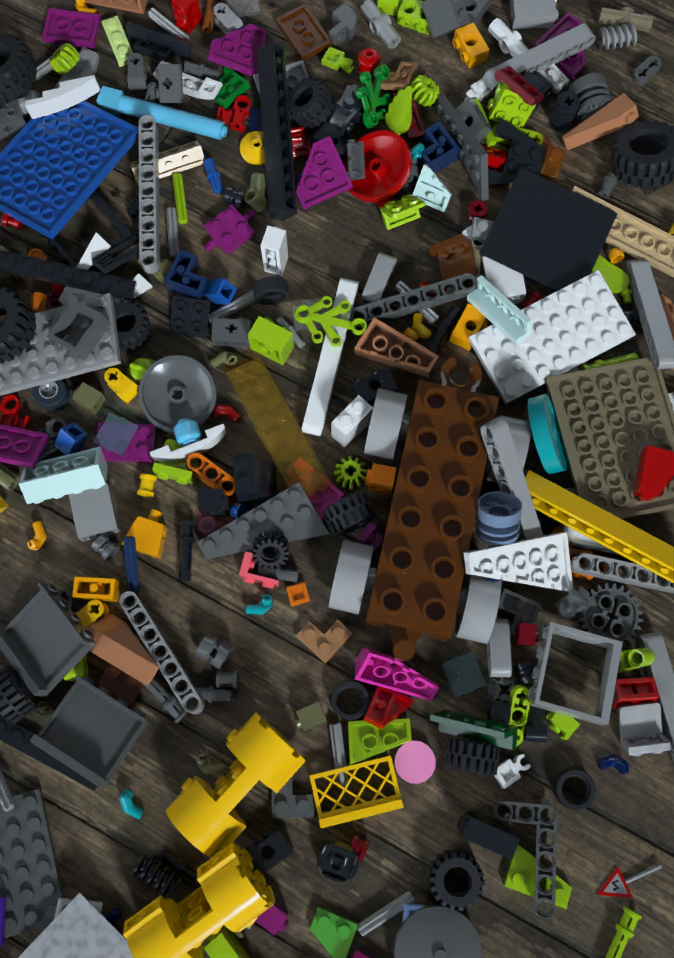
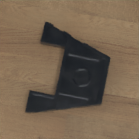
[488,118,546,186]

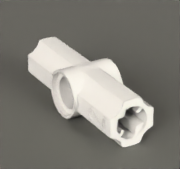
[488,18,529,58]

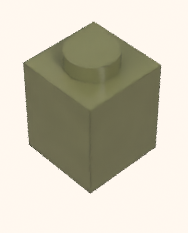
[72,382,106,415]
[294,702,327,731]

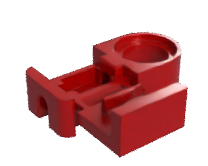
[216,95,251,132]
[291,126,311,162]
[0,395,32,430]

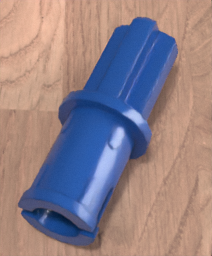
[203,158,224,194]

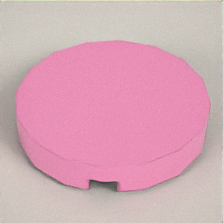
[394,741,436,784]

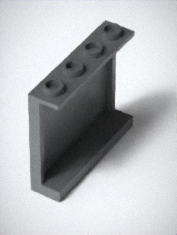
[0,582,96,696]
[30,675,148,790]

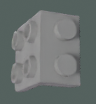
[618,702,671,756]

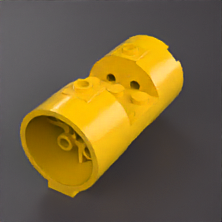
[165,712,306,857]
[123,842,275,958]

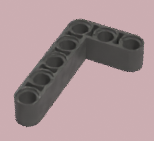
[494,800,557,919]

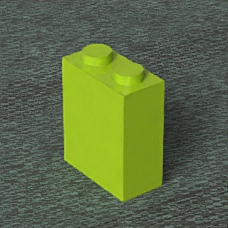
[204,925,250,958]

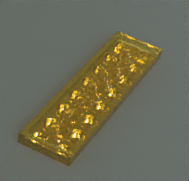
[226,357,332,497]

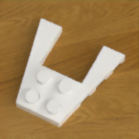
[59,233,153,305]

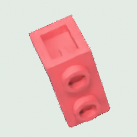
[239,551,280,589]

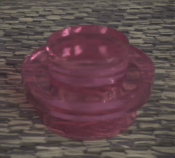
[198,516,218,535]

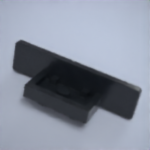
[126,21,192,62]
[335,84,380,137]

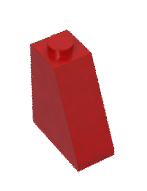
[633,445,674,501]

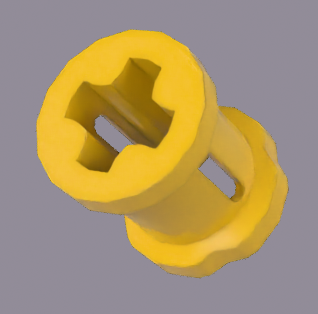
[136,474,157,497]

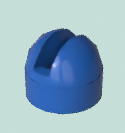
[229,503,246,518]

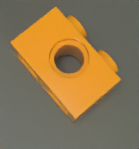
[452,22,490,69]
[449,304,489,351]
[72,577,120,602]

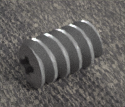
[597,23,637,51]

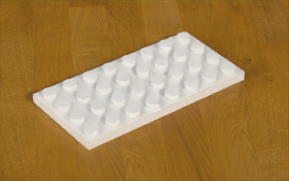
[468,270,636,405]

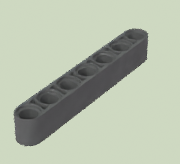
[350,273,476,329]

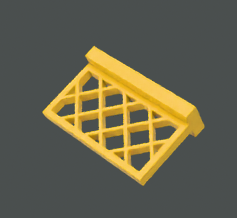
[309,755,404,828]

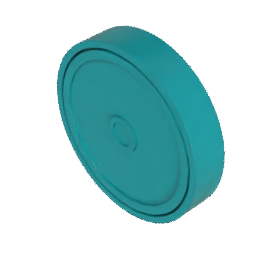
[528,394,567,475]

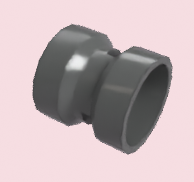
[91,534,120,561]

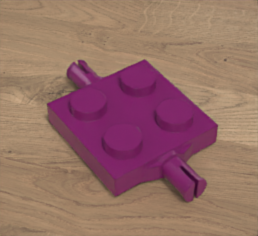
[203,205,256,256]

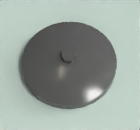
[139,355,217,432]
[394,904,482,958]

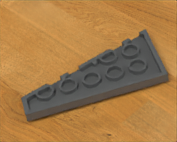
[436,95,489,201]
[197,482,330,559]

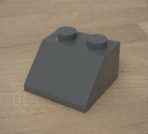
[421,0,471,38]

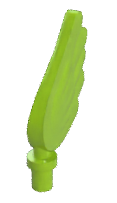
[385,86,413,136]
[591,254,632,305]

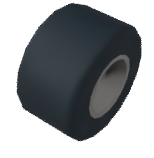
[32,379,70,411]

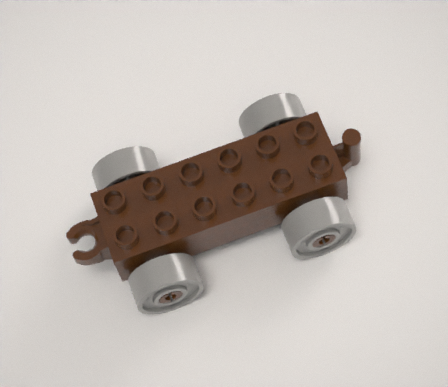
[328,357,531,662]

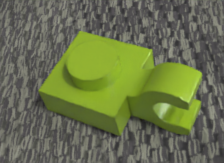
[322,47,354,74]

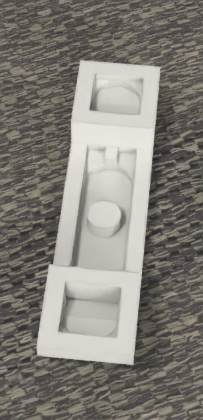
[153,60,222,100]
[150,424,227,462]

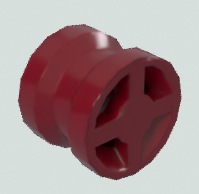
[467,200,487,222]
[349,834,370,862]

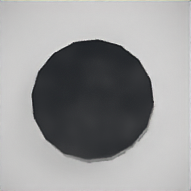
[317,841,359,882]

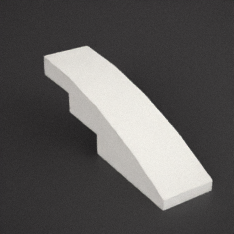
[25,75,100,119]

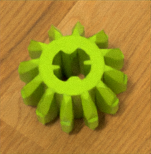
[49,43,80,75]
[411,75,440,107]
[334,456,367,489]

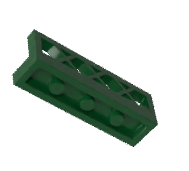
[430,709,517,750]

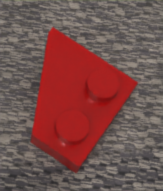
[363,686,415,729]

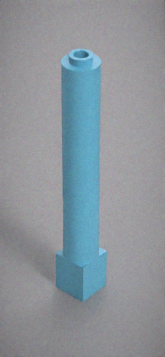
[96,86,227,140]

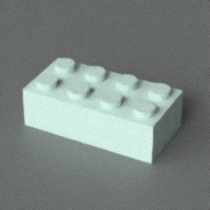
[19,446,108,504]

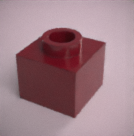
[515,623,539,647]

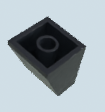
[232,453,278,504]

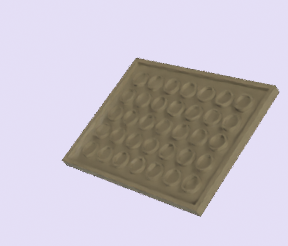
[545,357,674,520]

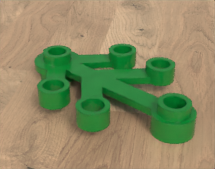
[356,64,391,129]

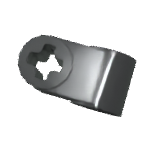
[127,53,148,90]

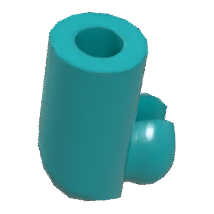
[410,143,426,161]
[246,594,273,615]
[119,789,144,820]

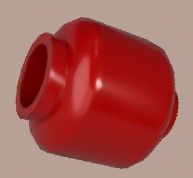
[358,48,381,76]

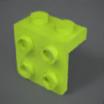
[487,81,536,128]
[380,194,426,230]
[152,439,202,485]

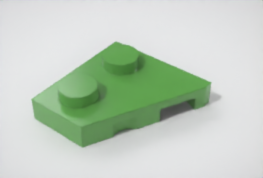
[310,906,358,958]

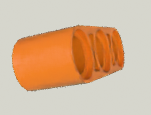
[186,453,235,497]

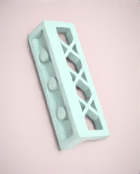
[467,275,532,345]

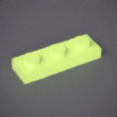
[101,16,133,67]

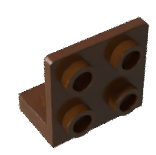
[429,233,478,281]

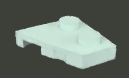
[412,164,452,212]

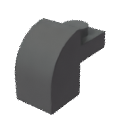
[329,3,357,47]

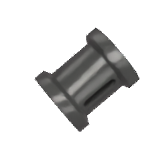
[216,670,239,689]

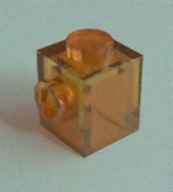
[540,146,566,178]

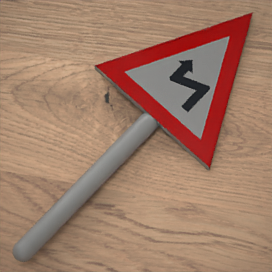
[596,864,662,898]

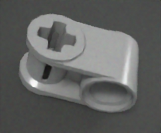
[213,3,245,35]

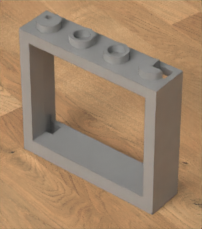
[528,622,623,726]

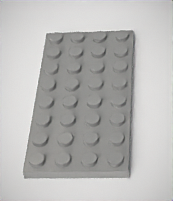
[0,293,121,396]

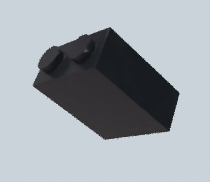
[456,813,520,860]

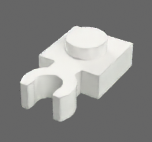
[494,754,531,789]

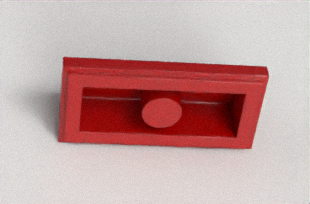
[482,145,508,171]

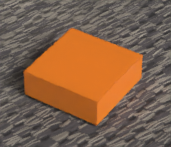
[286,582,310,607]

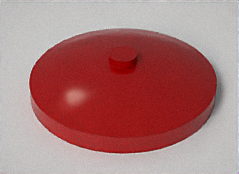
[343,130,412,203]

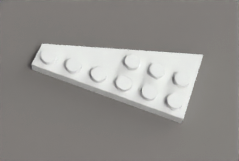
[464,532,573,592]

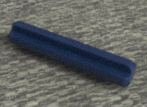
[123,536,139,594]

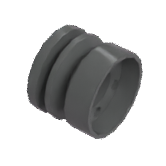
[568,73,613,122]

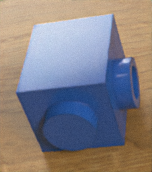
[203,278,237,305]
[54,422,88,455]

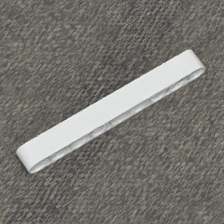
[302,278,359,436]

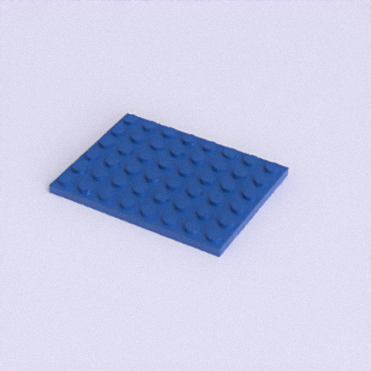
[0,101,139,240]

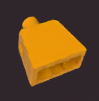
[122,509,167,559]

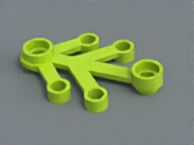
[294,296,367,348]

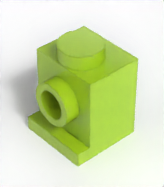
[545,711,580,740]

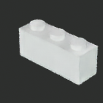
[261,226,288,276]

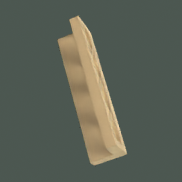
[130,140,205,186]

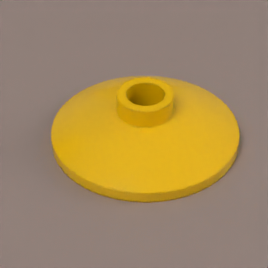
[240,131,265,165]

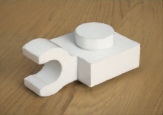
[464,78,494,102]

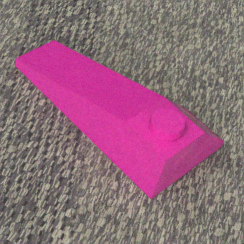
[355,648,439,701]

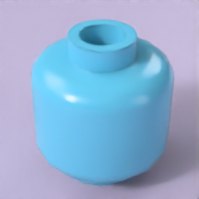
[174,418,202,447]

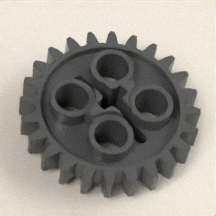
[576,583,643,649]

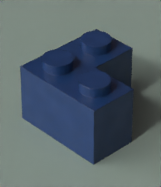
[418,121,460,173]
[164,250,208,300]

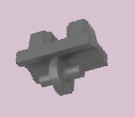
[554,586,590,619]

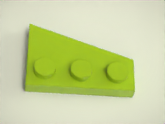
[348,718,412,765]
[503,845,572,909]

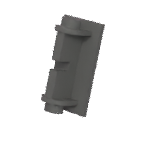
[346,140,365,181]

